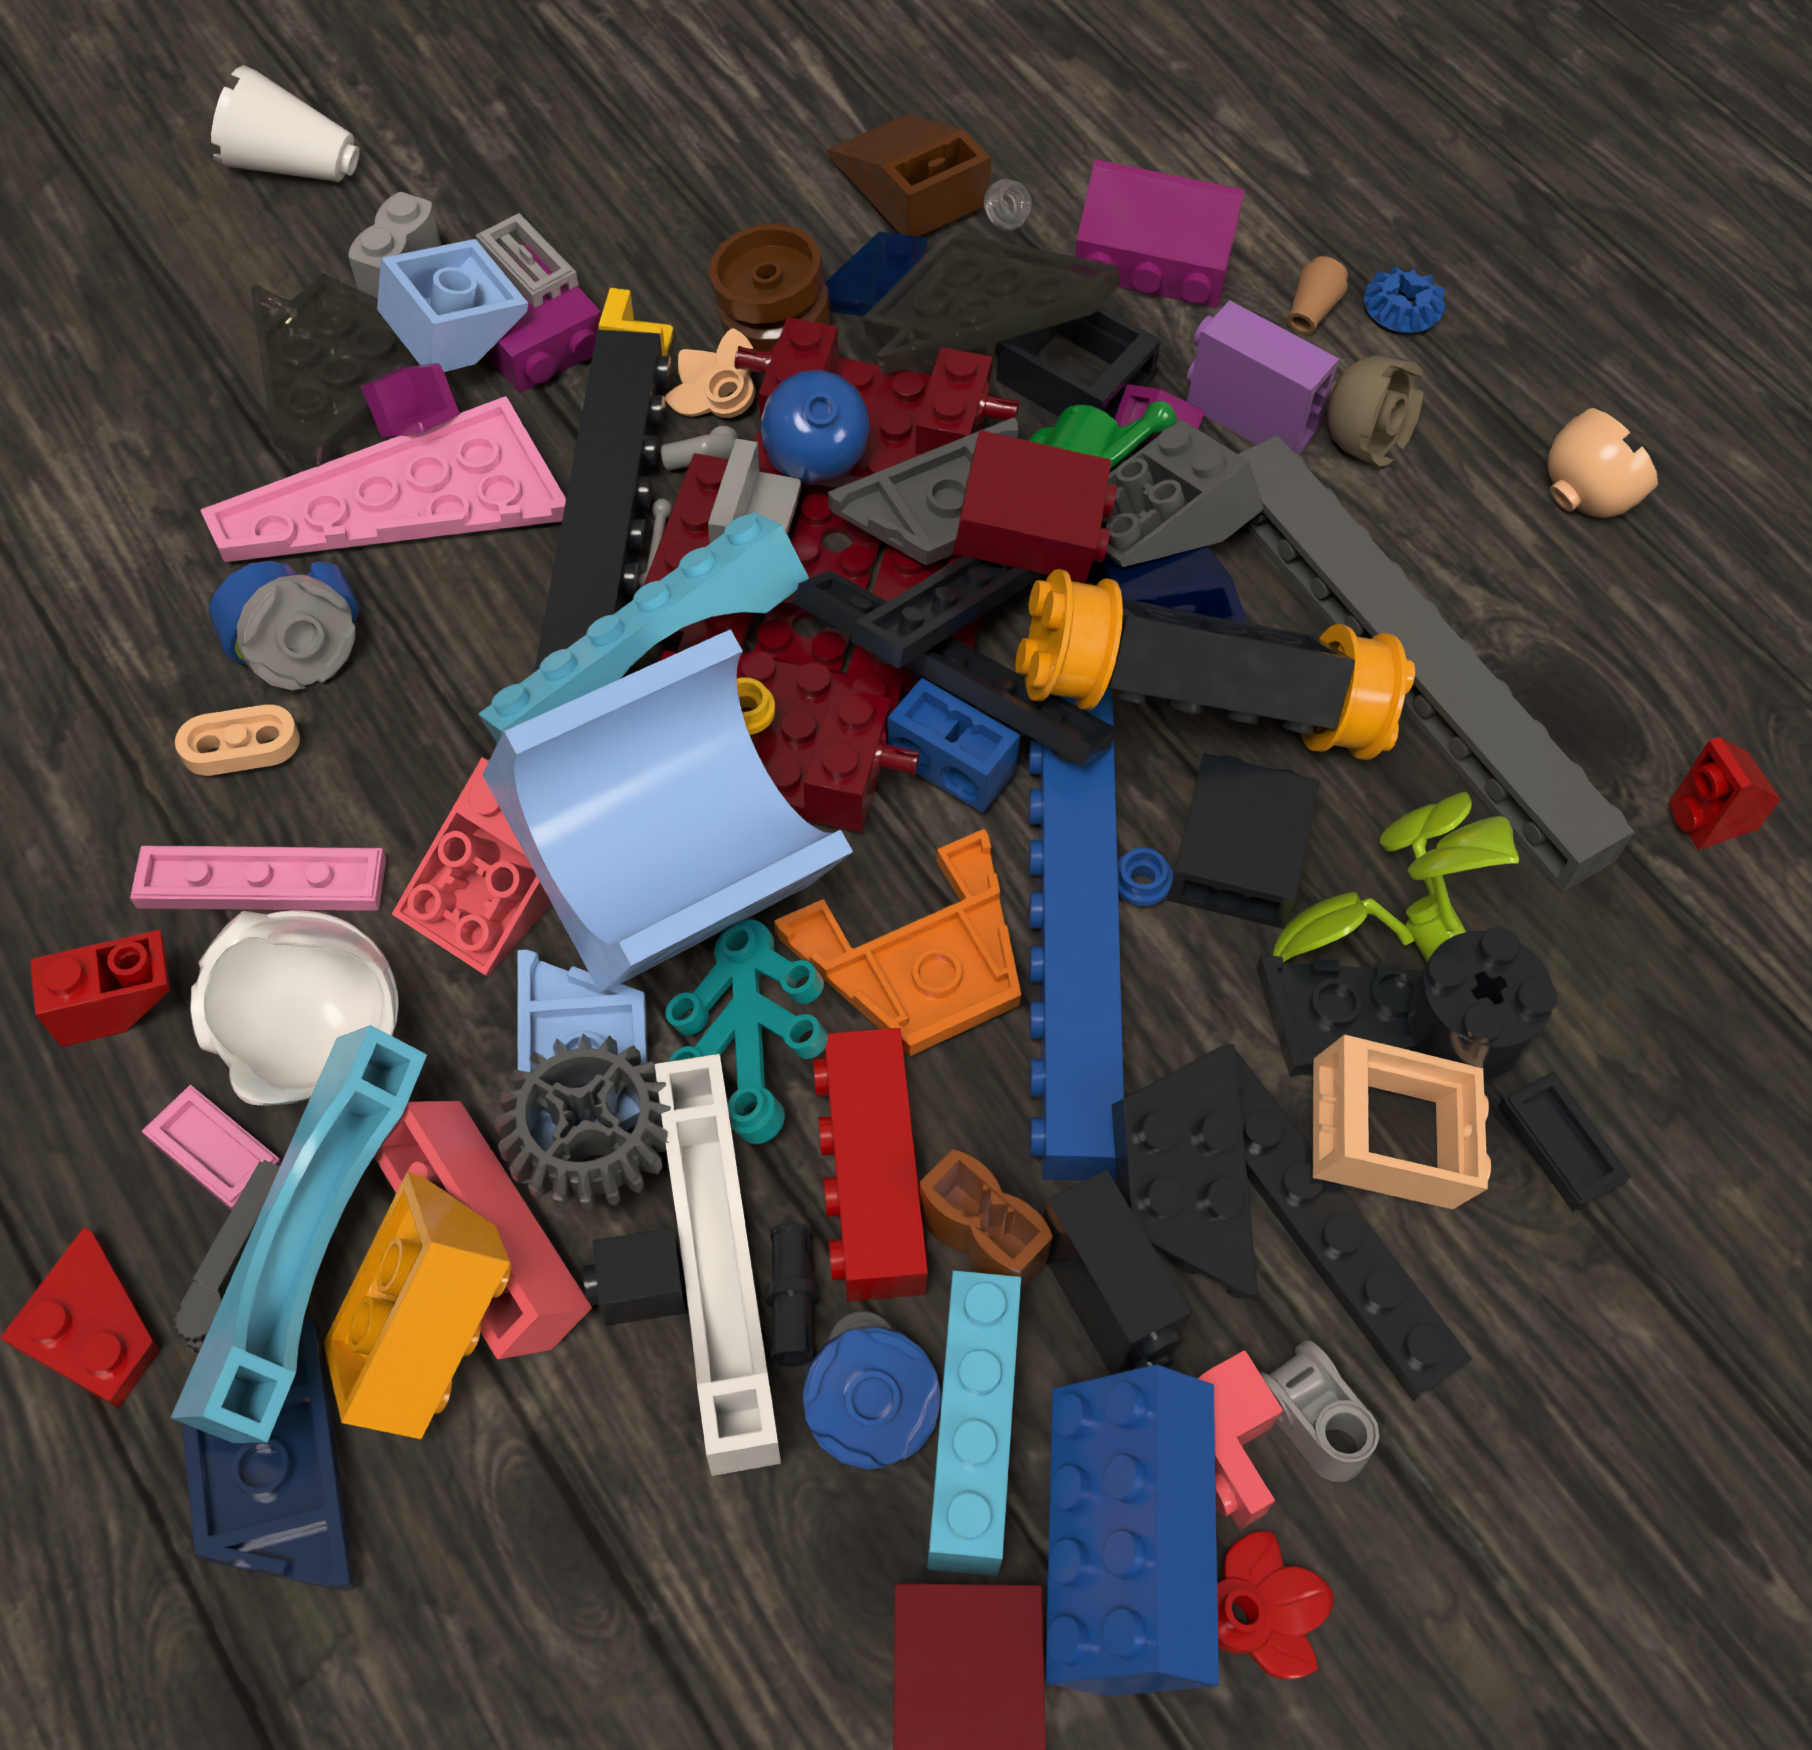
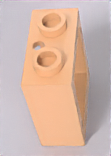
[1313,1035,1491,1209]

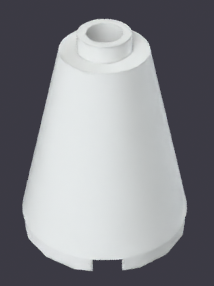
[211,65,359,182]

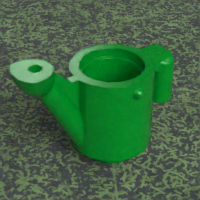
[1029,401,1177,470]

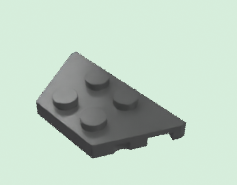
[828,417,1018,566]

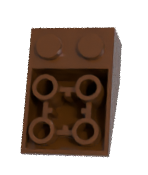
[827,114,992,242]

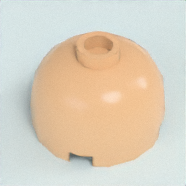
[1547,408,1658,518]

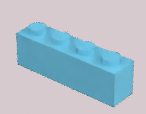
[927,1270,1021,1576]

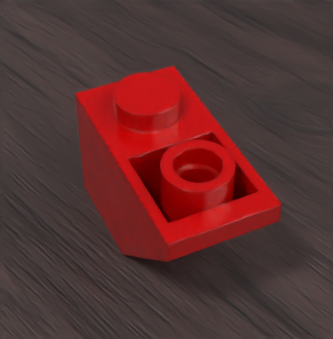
[1668,737,1781,850]
[30,930,171,1047]

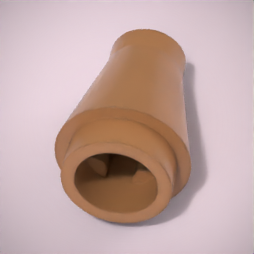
[1287,256,1348,335]

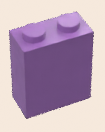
[1186,300,1339,455]

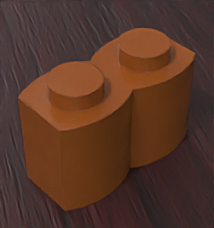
[919,1149,1053,1292]

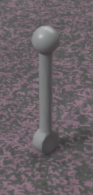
[639,499,673,588]

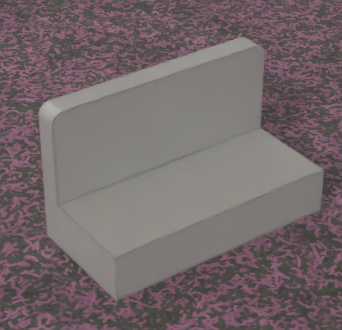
[708,438,801,543]

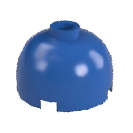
[759,369,870,485]

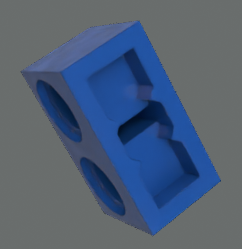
[888,678,1020,813]

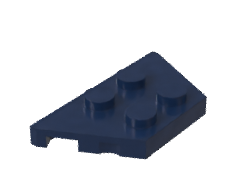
[182,1319,355,1592]

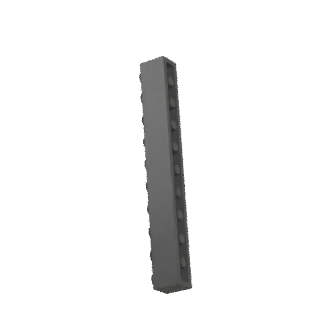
[1238,435,1635,893]

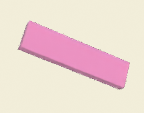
[130,846,386,911]

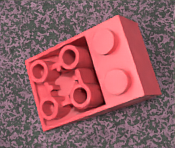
[392,757,552,976]

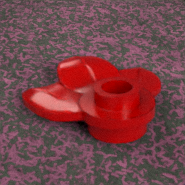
[1217,1531,1334,1680]

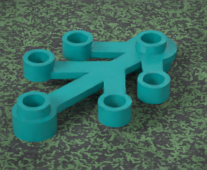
[666,920,828,1144]

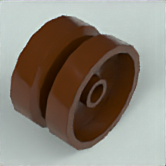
[708,224,831,352]

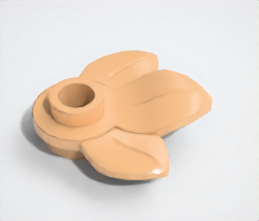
[665,328,755,418]

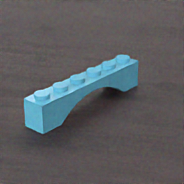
[478,512,809,744]
[171,1025,427,1443]

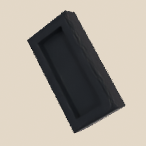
[1497,1072,1632,1212]

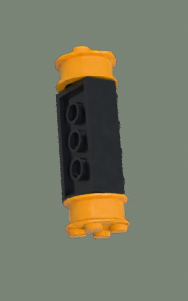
[1015,569,1415,760]

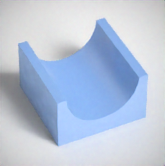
[482,629,853,994]

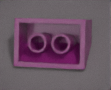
[1072,159,1245,308]

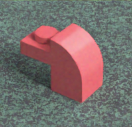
[1198,1350,1283,1530]

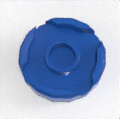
[802,1325,941,1470]

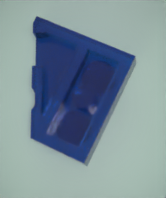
[825,231,928,323]

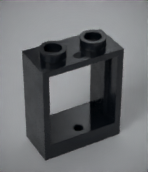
[995,283,1161,420]

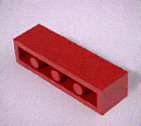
[813,1028,928,1302]

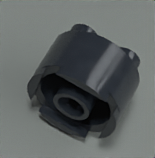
[1408,927,1557,1079]

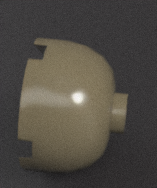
[1325,356,1424,466]

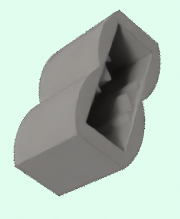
[349,191,442,309]

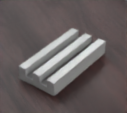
[476,213,578,308]

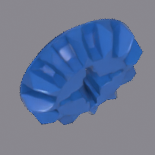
[1364,266,1446,333]

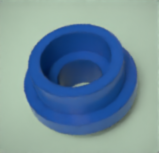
[1117,848,1173,906]

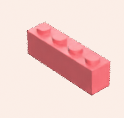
[374,1101,592,1360]

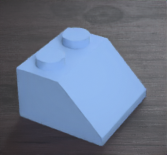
[377,239,528,372]

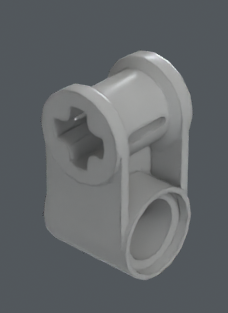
[1260,1340,1379,1482]

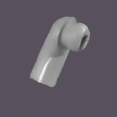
[661,426,738,471]

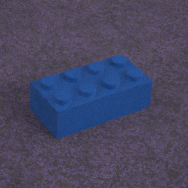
[1046,1364,1219,1697]

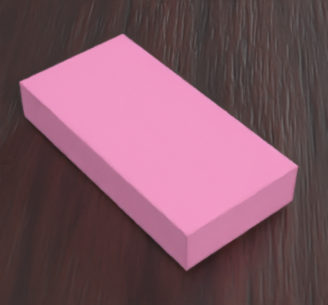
[142,1085,282,1210]

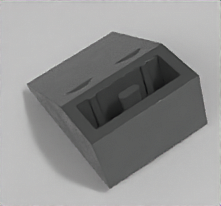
[1101,419,1264,567]

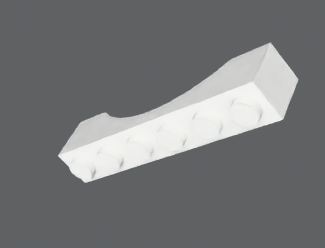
[655,1054,781,1476]

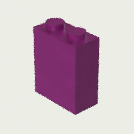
[485,244,601,394]

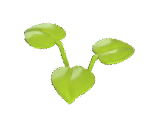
[1273,792,1519,963]

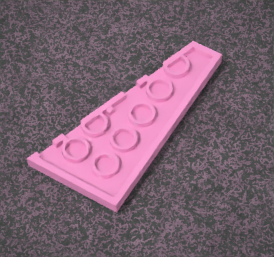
[200,396,566,562]

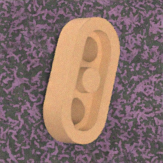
[175,705,300,776]

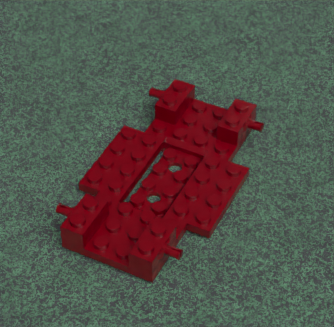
[643,317,1020,833]

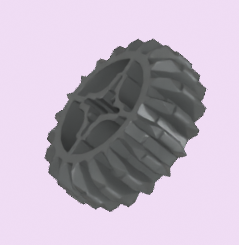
[495,1033,675,1212]

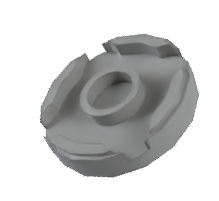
[237,574,356,690]

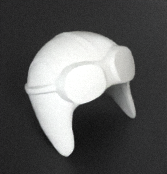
[191,910,399,1106]

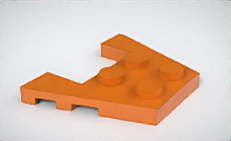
[774,829,1021,1056]

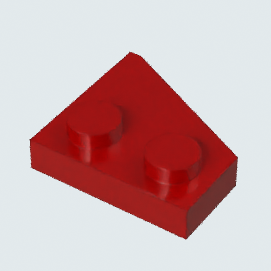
[0,1228,161,1409]

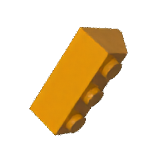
[323,1171,511,1439]

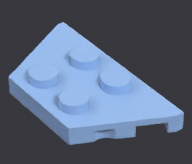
[518,949,648,1184]

